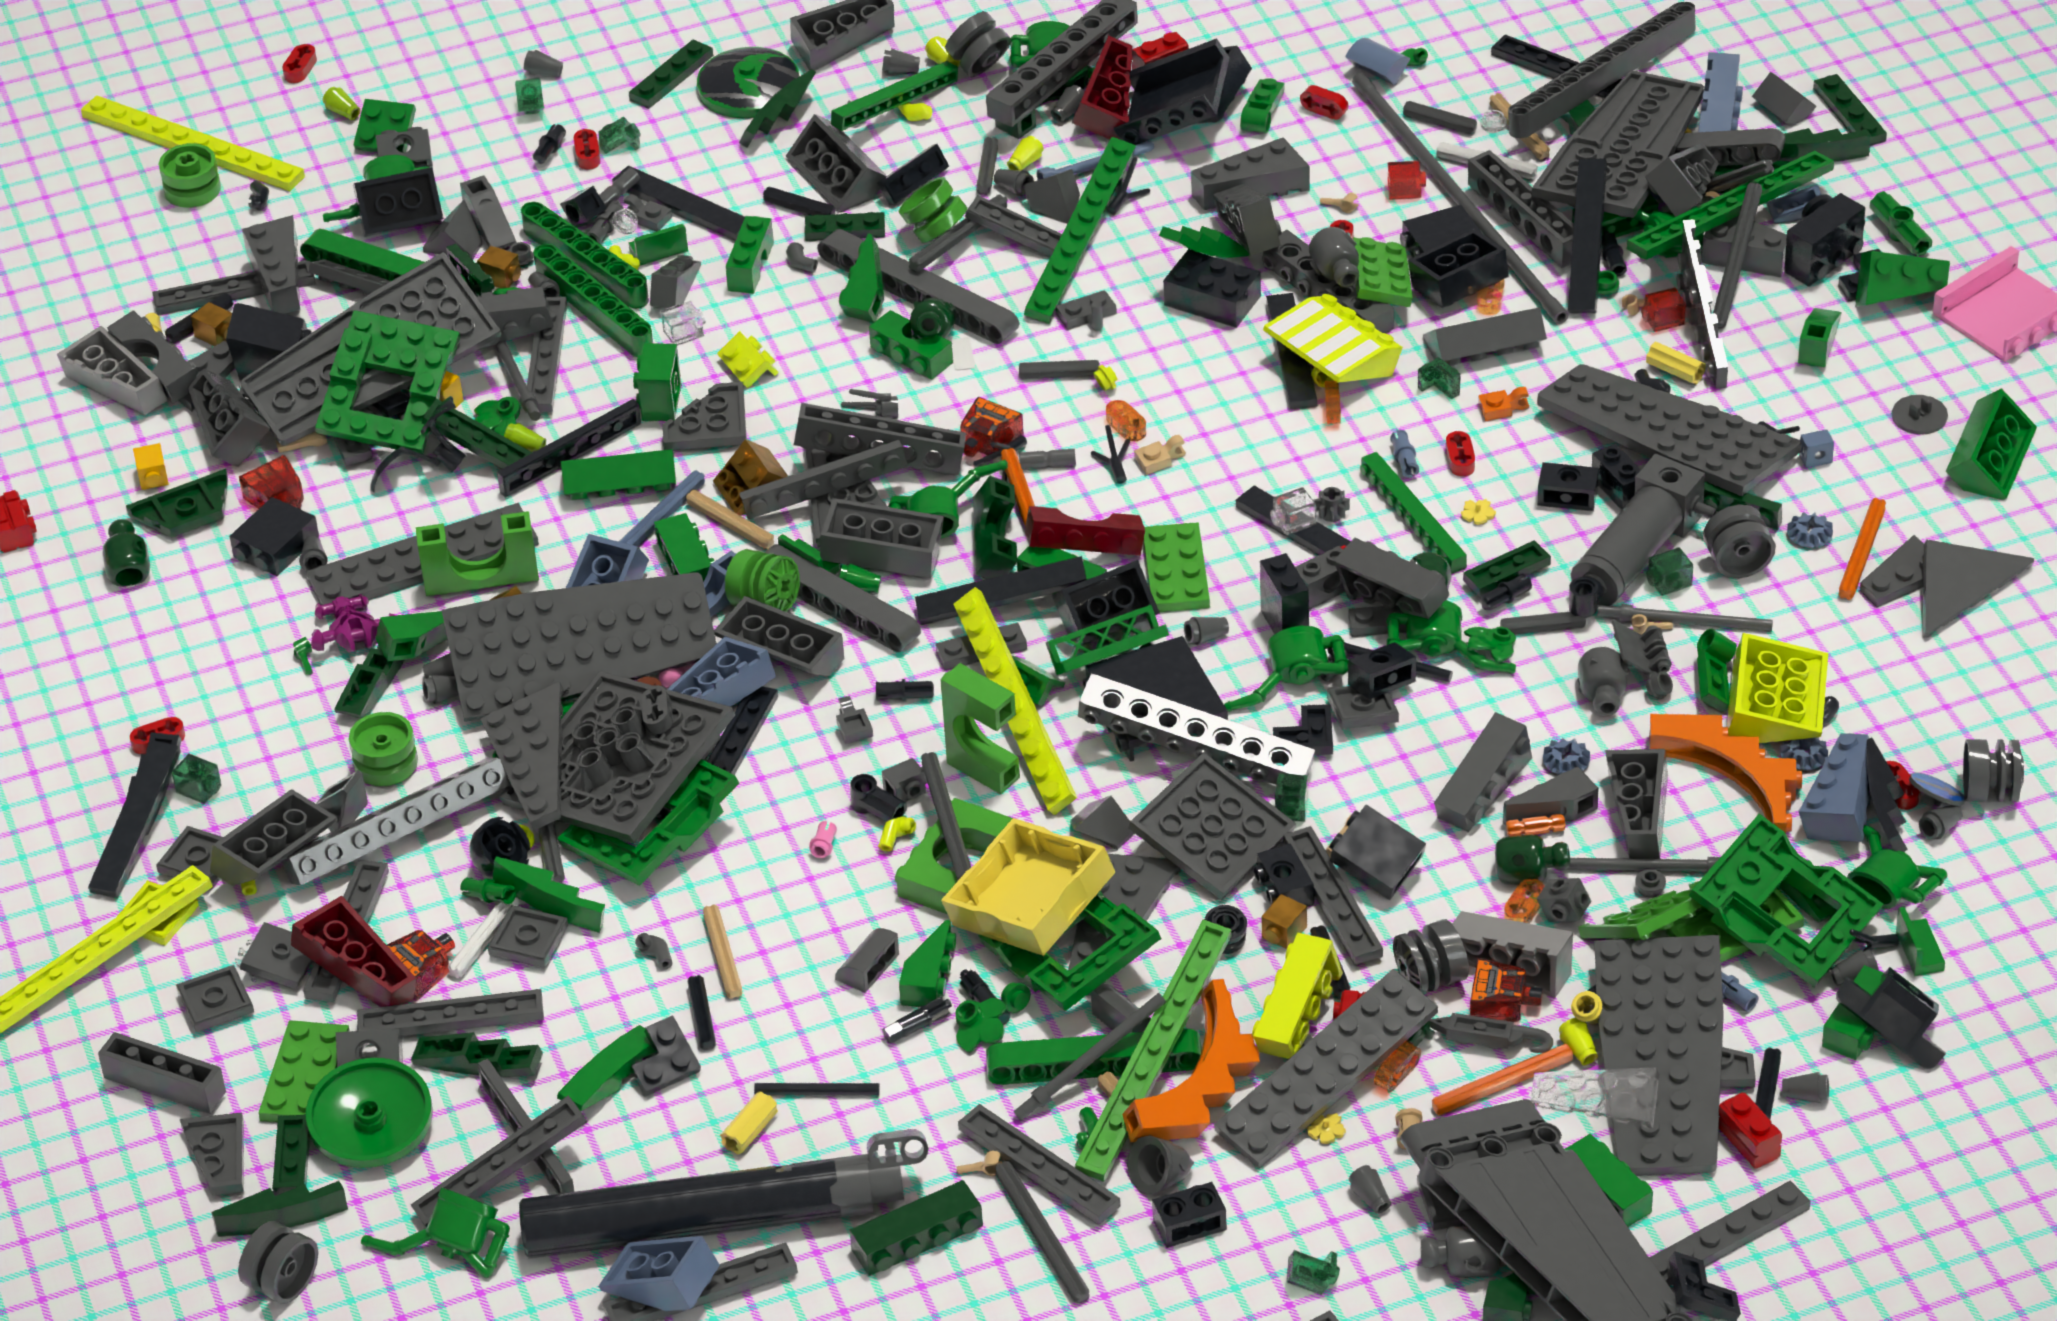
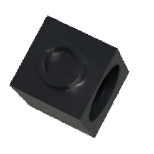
[560,186,607,226]

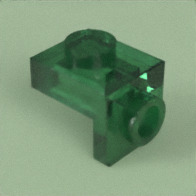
[515,78,544,115]
[598,116,641,154]
[1418,357,1461,399]
[1286,1250,1340,1295]

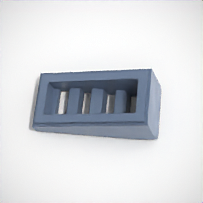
[1766,185,1821,224]

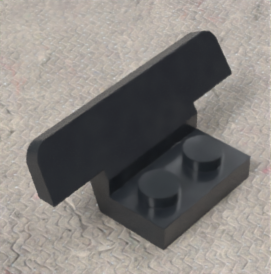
[1836,967,1946,1069]

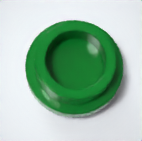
[1598,270,1619,295]
[1001,983,1031,1013]

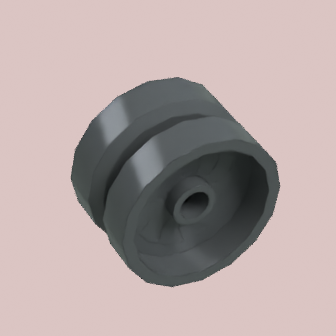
[945,11,1011,77]
[1703,505,1776,579]
[238,1221,319,1304]

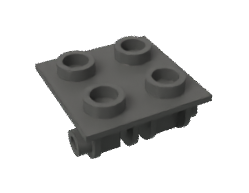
[1611,619,1672,677]

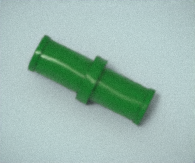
[460,877,516,904]

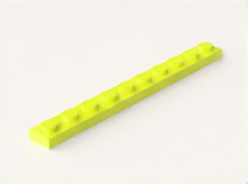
[81,95,305,192]
[953,587,1077,815]
[0,865,213,1033]

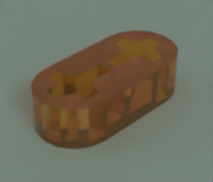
[1477,279,1505,315]
[1324,381,1341,424]
[1106,400,1147,441]
[1504,879,1545,924]
[1374,1041,1421,1092]

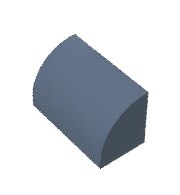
[1345,37,1410,85]

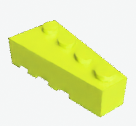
[1252,932,1343,1059]

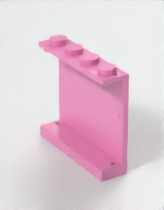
[1933,246,2057,362]

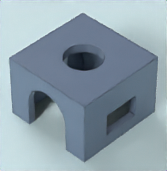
[1799,429,1834,468]

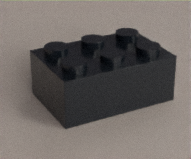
[353,167,444,237]
[1784,193,1865,287]
[1408,229,1509,308]
[1163,249,1261,328]
[1052,560,1160,649]

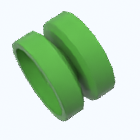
[158,143,221,208]
[898,177,967,243]
[348,712,418,786]

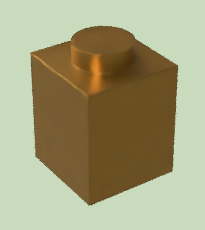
[477,246,521,288]
[191,302,232,346]
[1261,894,1307,949]

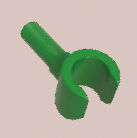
[293,637,313,675]

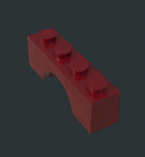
[1025,506,1145,556]

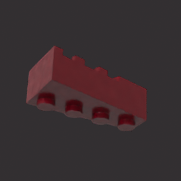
[1072,35,1132,140]
[291,896,416,1007]

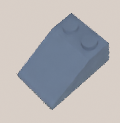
[566,534,649,588]
[598,1236,720,1311]

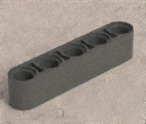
[1673,128,1786,166]

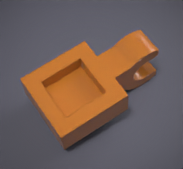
[1478,387,1529,421]

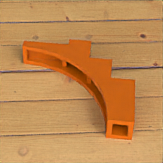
[1649,714,1802,833]
[1122,979,1260,1143]

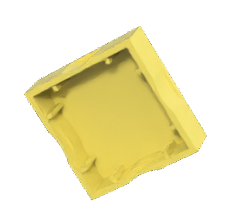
[941,818,1115,956]

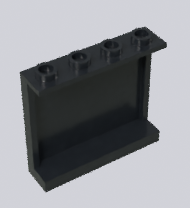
[1113,38,1230,145]
[1082,636,1228,762]

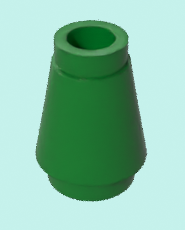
[839,563,881,592]

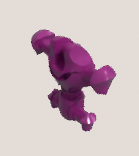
[311,594,396,652]

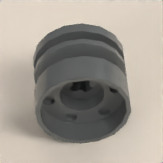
[1963,739,2024,802]
[1393,919,1469,995]

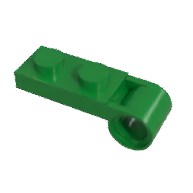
[1240,78,1285,133]
[1697,628,1737,713]

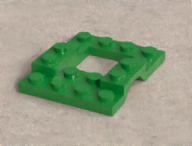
[315,310,461,454]
[557,759,740,886]
[1689,814,1884,988]
[978,891,1162,1011]

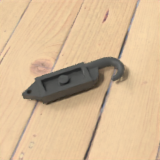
[1430,1013,1554,1053]

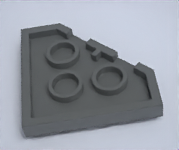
[662,382,747,450]

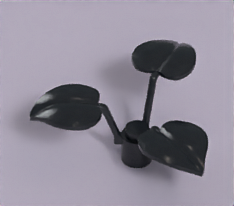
[370,396,466,492]

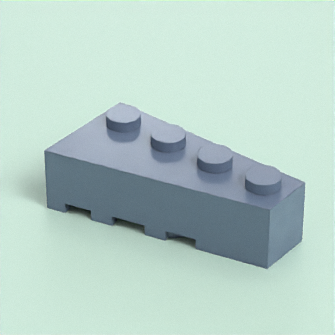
[1698,52,1743,149]
[668,637,776,707]
[1798,733,1871,842]

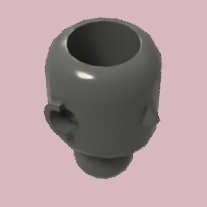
[1309,227,1359,287]
[1577,647,1630,716]
[1420,1225,1500,1278]

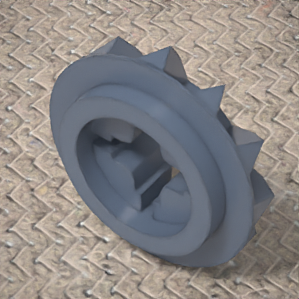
[1787,512,1833,548]
[1543,737,1590,774]
[1780,737,1828,770]

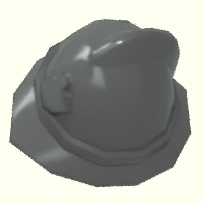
[1127,1135,1194,1195]

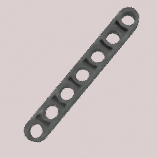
[765,544,921,652]

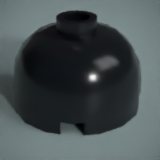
[469,816,531,877]

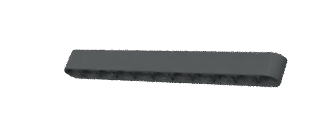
[1508,2,1696,138]

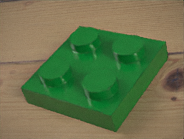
[353,99,416,153]

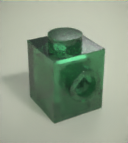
[1646,547,1693,596]
[172,754,222,804]
[1275,773,1308,822]

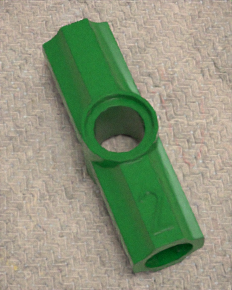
[1869,191,1932,257]

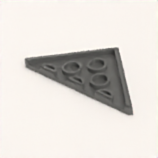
[1923,539,2034,638]

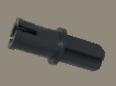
[533,124,566,164]
[1601,231,1627,277]
[1479,573,1532,610]
[876,679,934,702]

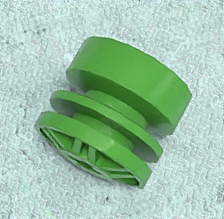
[725,549,800,612]

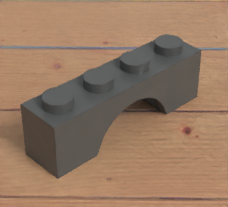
[107,310,199,404]

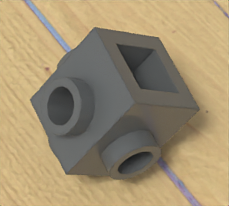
[1537,878,1592,922]

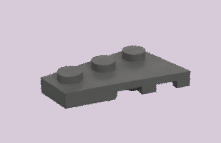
[180,1113,244,1195]

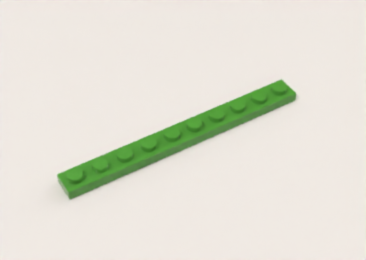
[1075,919,1231,1182]

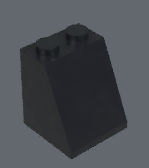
[226,303,312,380]

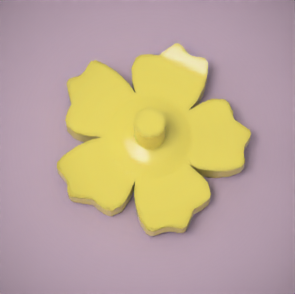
[1461,499,1496,525]
[1307,1113,1346,1144]

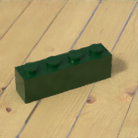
[849,1180,983,1276]

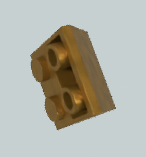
[713,439,788,515]

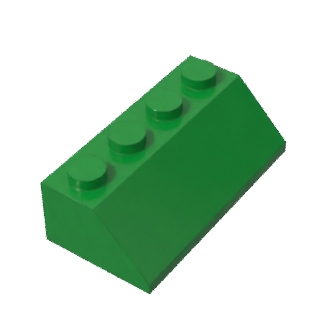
[1946,388,2037,500]
[561,449,677,500]

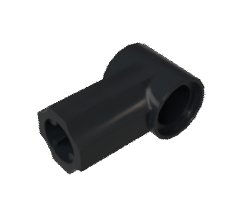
[850,774,907,822]

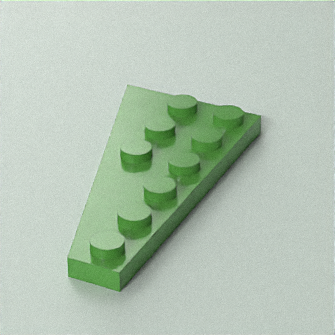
[1578,881,1706,941]

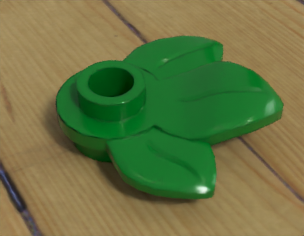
[474,397,521,436]
[1464,627,1516,663]
[955,998,1007,1053]

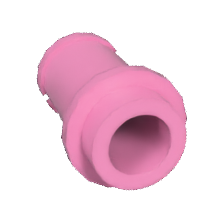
[809,821,837,858]

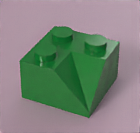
[633,343,682,421]

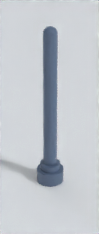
[1036,141,1154,180]

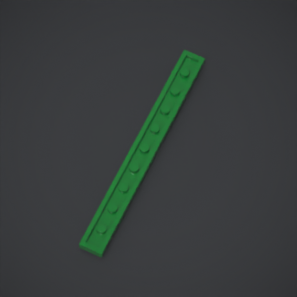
[1024,137,1136,324]
[1626,150,1834,260]

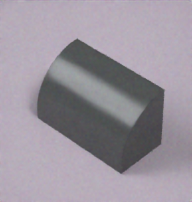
[1751,72,1817,124]
[835,928,899,993]
[1091,984,1151,1033]

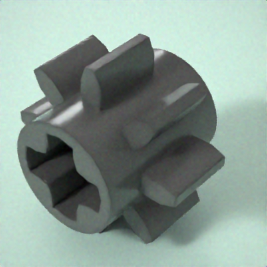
[1314,487,1350,522]

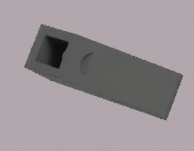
[460,175,517,249]
[650,255,701,309]
[1503,766,1599,826]

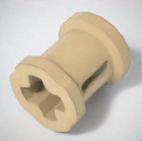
[1395,1108,1423,1150]

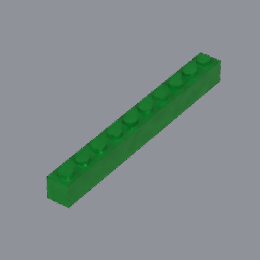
[830,61,959,131]
[1360,451,1467,574]

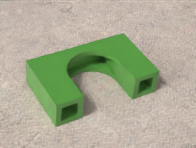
[415,511,539,596]
[940,663,1020,794]
[895,798,1013,914]

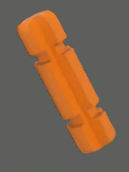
[1506,814,1566,836]

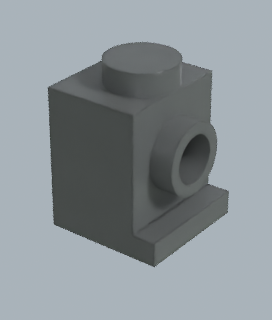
[882,758,928,802]

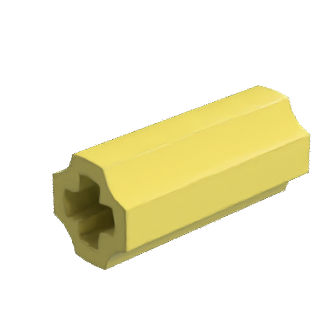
[1646,341,1706,385]
[720,1092,778,1155]

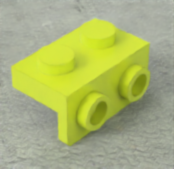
[717,331,779,388]

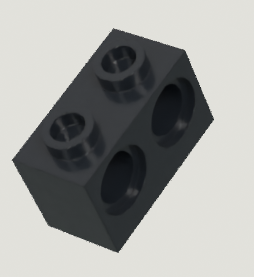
[1152,1182,1227,1248]

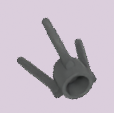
[841,389,898,419]

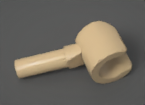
[1320,192,1359,213]
[1622,294,1658,316]
[1631,614,1673,635]
[956,1151,1003,1176]

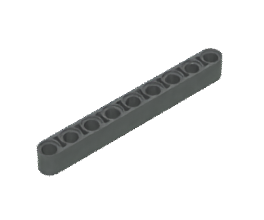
[817,229,1020,344]

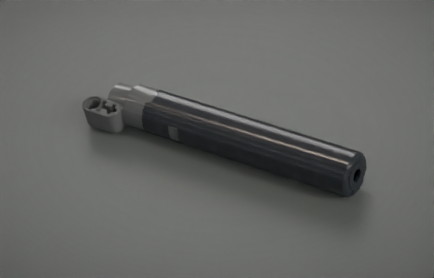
[519,1129,929,1259]

